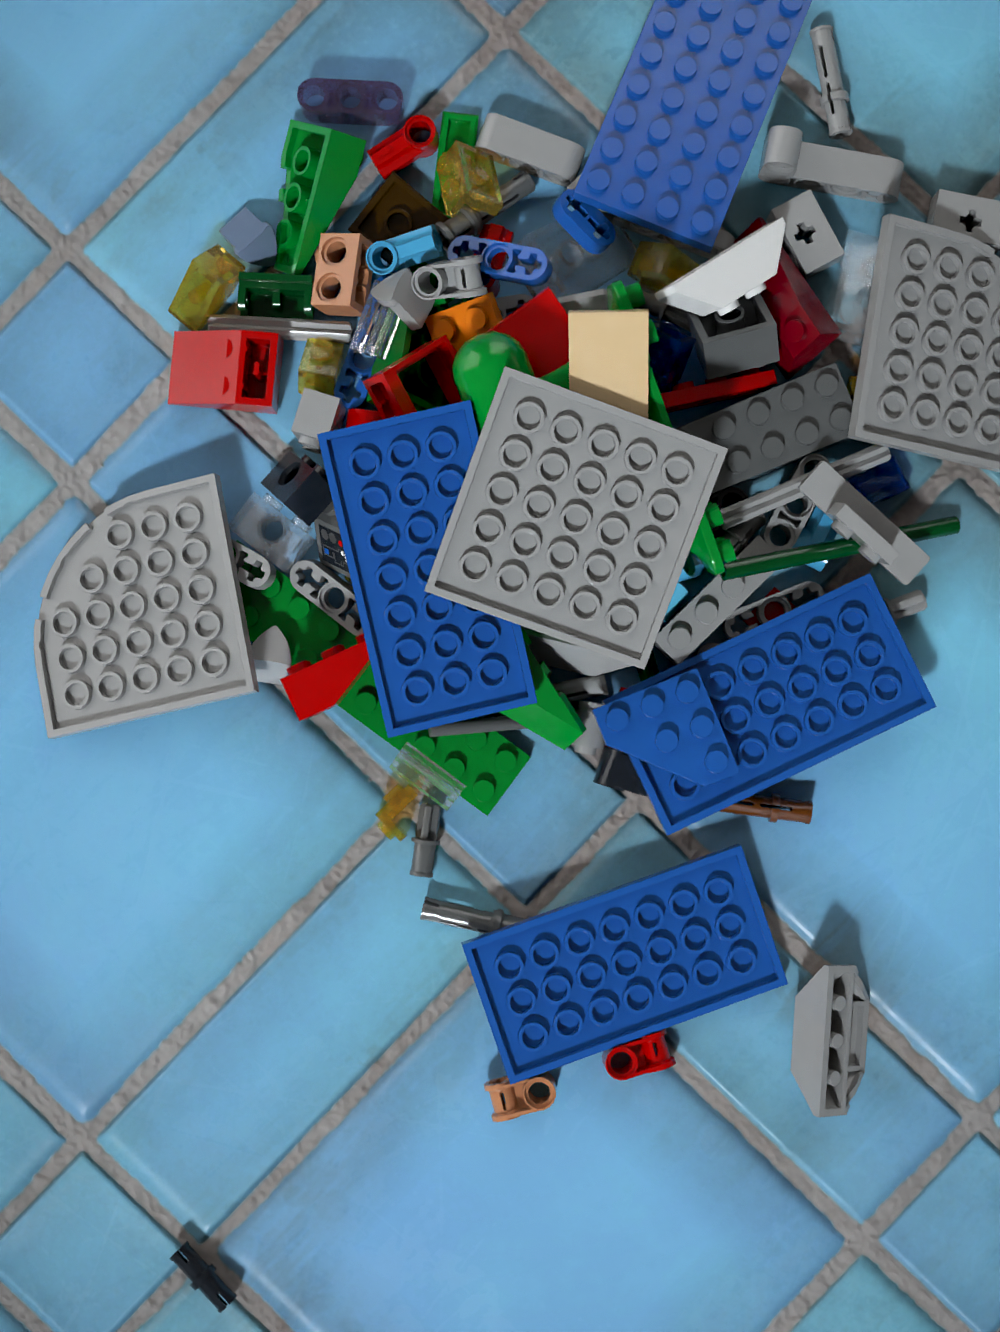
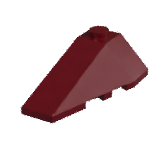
[734,217,842,380]

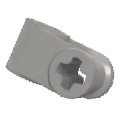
[411,255,488,300]

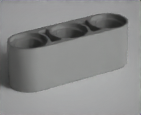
[474,113,586,187]
[759,454,830,551]

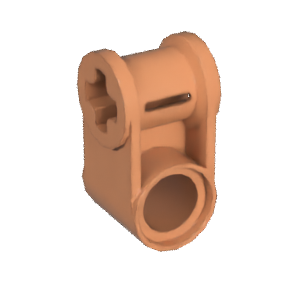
[484,1072,556,1122]

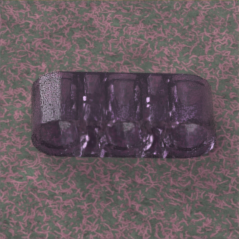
[297,78,405,126]

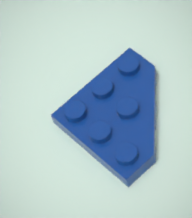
[592,668,740,787]

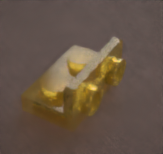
[437,140,503,217]

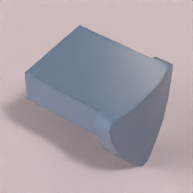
[219,207,277,266]

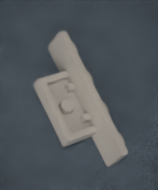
[798,461,930,585]

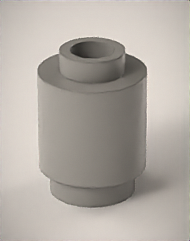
[572,700,605,755]

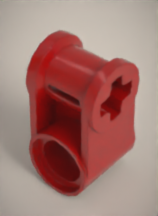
[602,1028,676,1080]

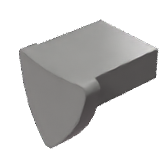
[370,268,435,331]
[251,626,291,685]

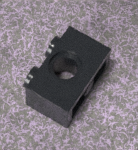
[261,451,332,526]

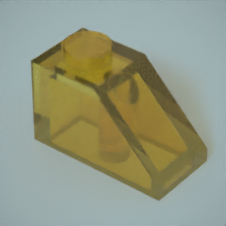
[627,241,700,292]
[168,244,246,331]

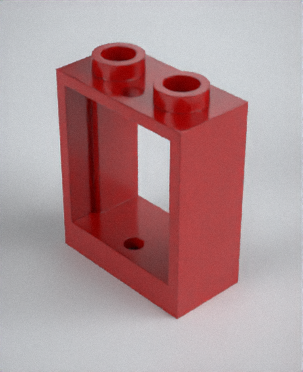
[362,335,462,419]

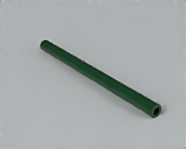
[720,516,960,581]

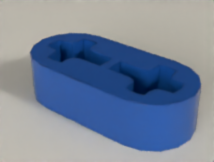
[552,189,616,254]

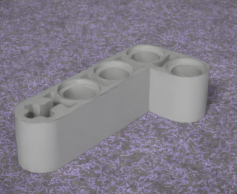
[758,125,904,204]

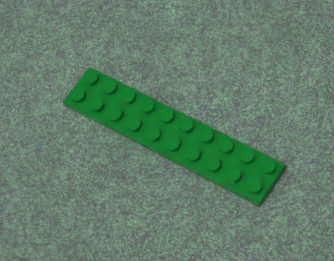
[233,540,531,816]

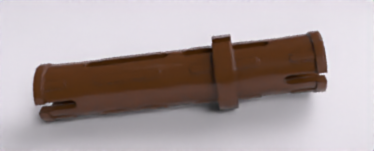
[719,793,813,824]

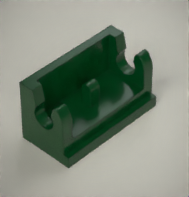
[238,272,315,320]

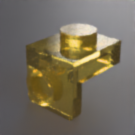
[298,338,344,396]
[376,783,420,842]

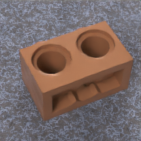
[311,233,373,317]

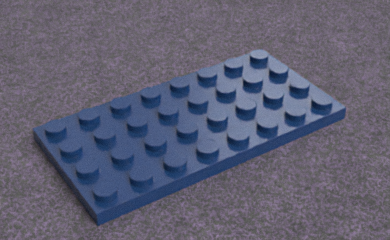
[573,0,812,253]
[317,400,538,738]
[602,573,937,836]
[461,844,788,1085]

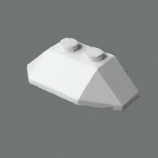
[654,217,786,316]

